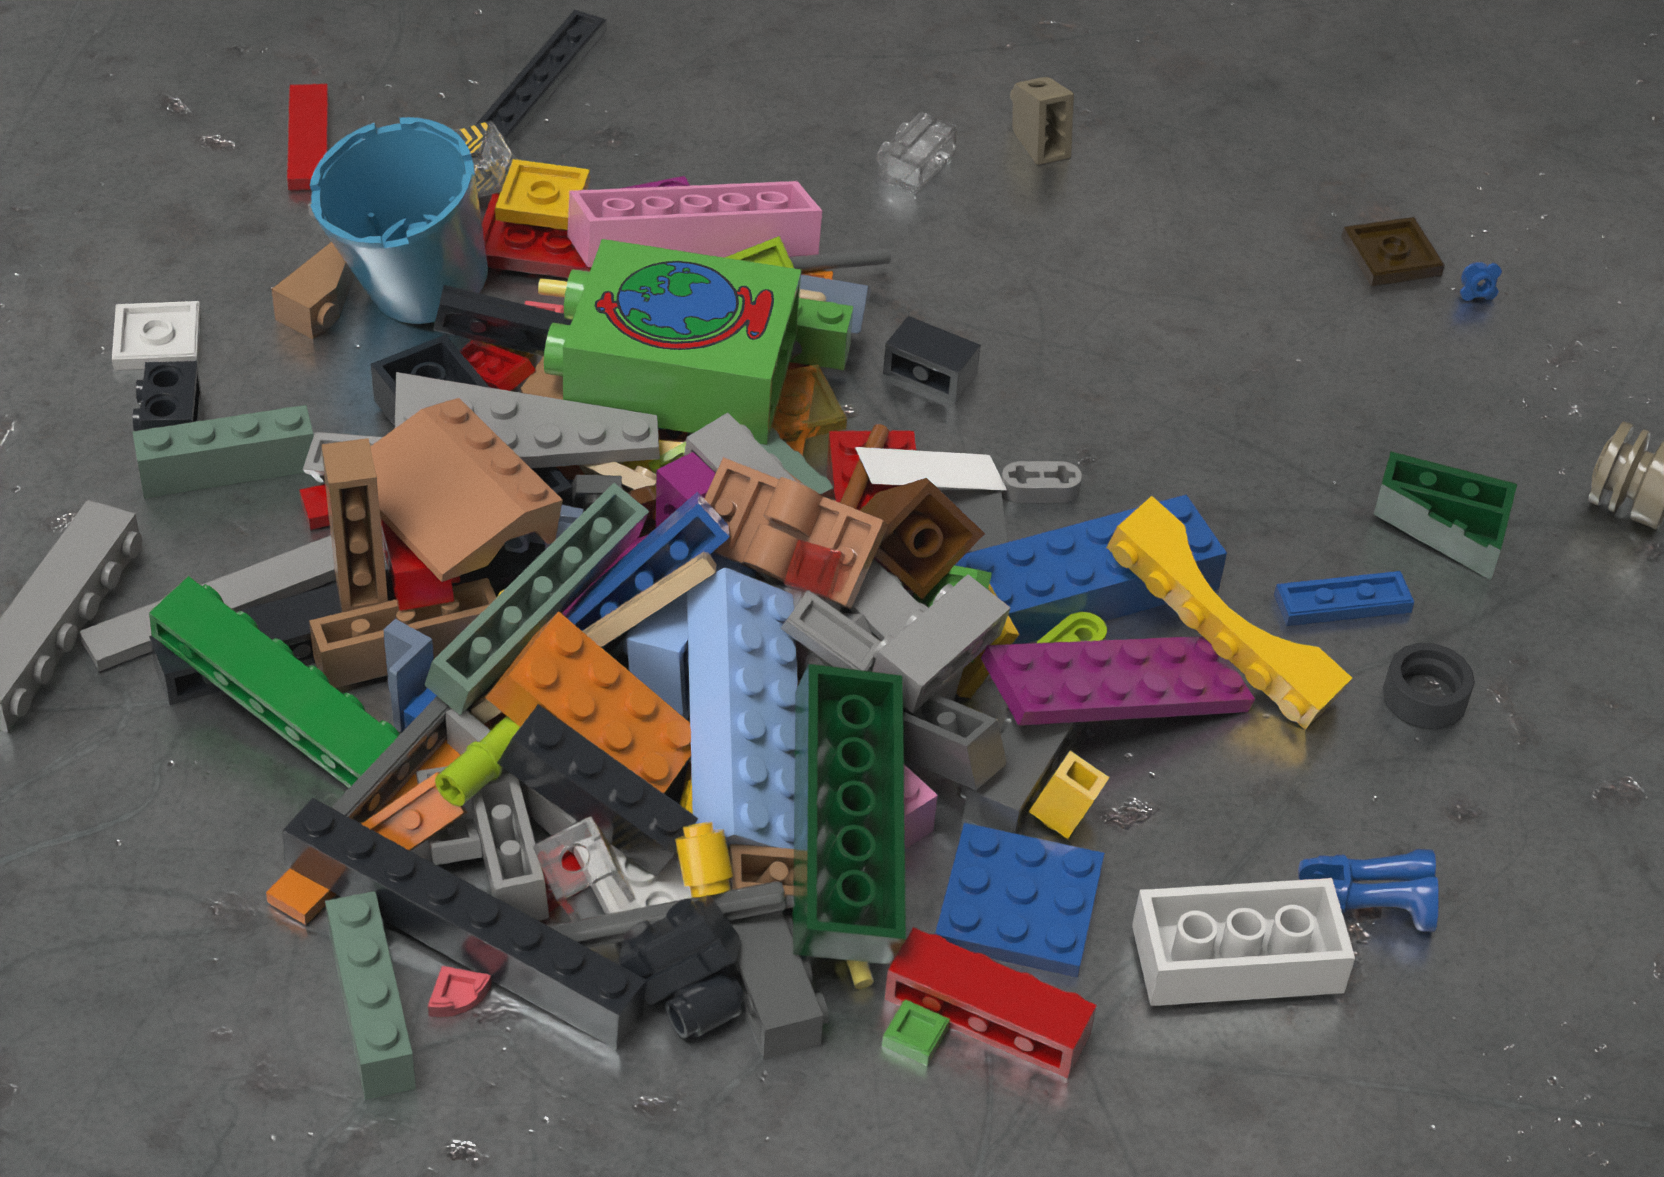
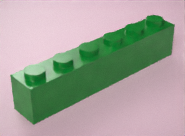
[149,576,400,788]

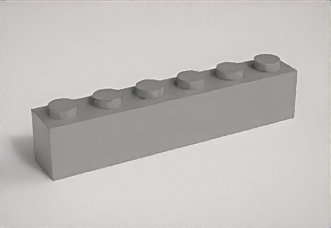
[0,500,143,733]

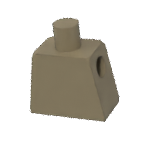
[1010,77,1074,165]

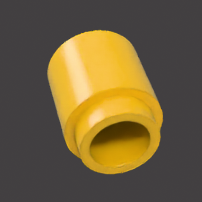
[675,821,733,898]

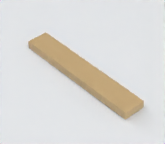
[470,551,716,724]

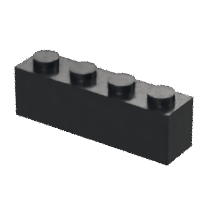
[497,704,699,877]

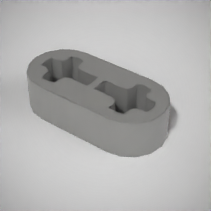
[1001,461,1082,503]

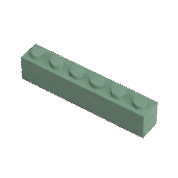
[425,483,649,716]

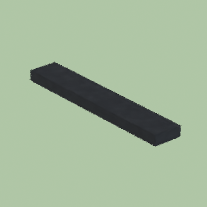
[475,10,607,150]

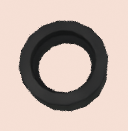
[1383,643,1475,728]

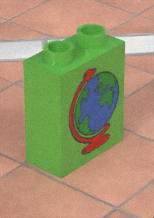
[544,239,802,445]

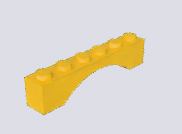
[1106,496,1352,730]

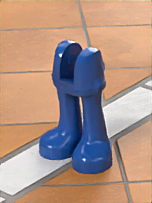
[1297,849,1438,932]

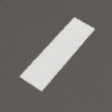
[855,447,1007,491]

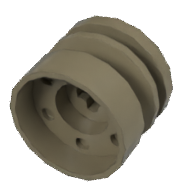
[1588,421,1664,530]

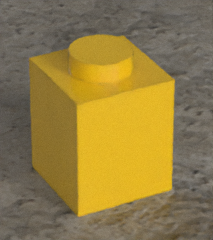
[1029,751,1110,839]

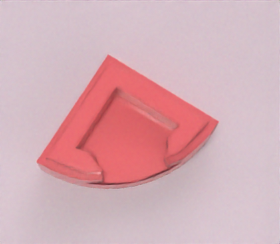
[428,966,491,1017]

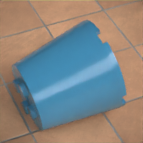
[310,117,488,324]

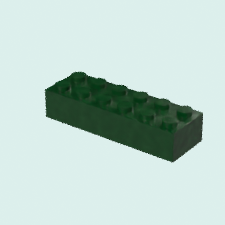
[793,664,906,964]

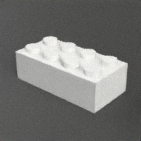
[1132,878,1355,1006]

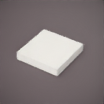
[112,301,201,370]

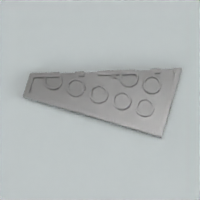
[395,372,660,468]

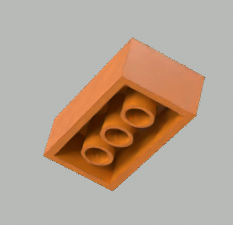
[485,611,691,793]

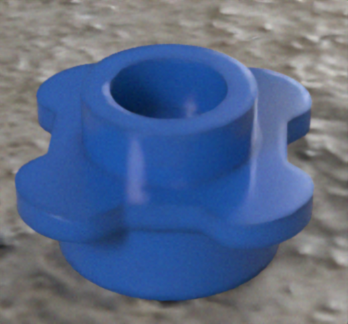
[1460,262,1502,301]

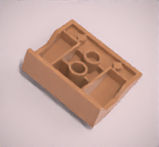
[370,398,563,582]

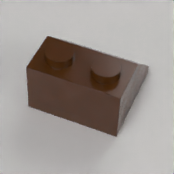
[860,478,985,599]

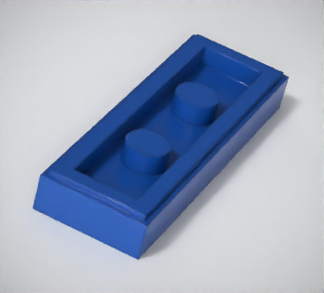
[1274,571,1415,626]

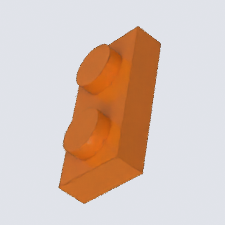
[362,772,467,851]

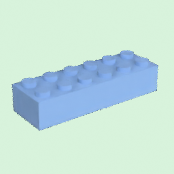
[687,567,798,849]

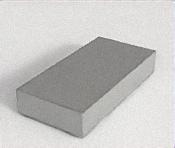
[780,590,881,671]

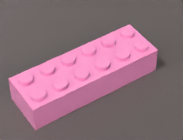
[567,181,822,267]

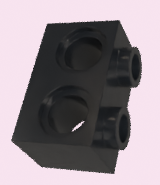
[132,361,201,431]

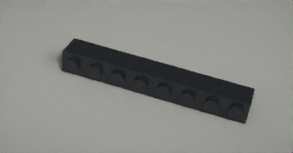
[282,797,646,1049]

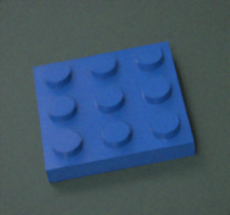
[935,823,1104,978]

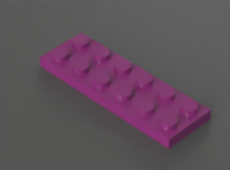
[981,636,1255,726]

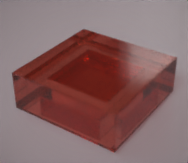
[784,539,845,599]

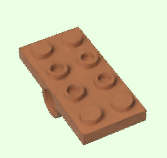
[704,457,888,609]

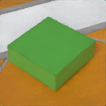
[882,999,950,1066]

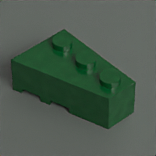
[1374,451,1517,580]

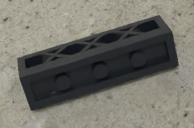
[433,285,572,356]

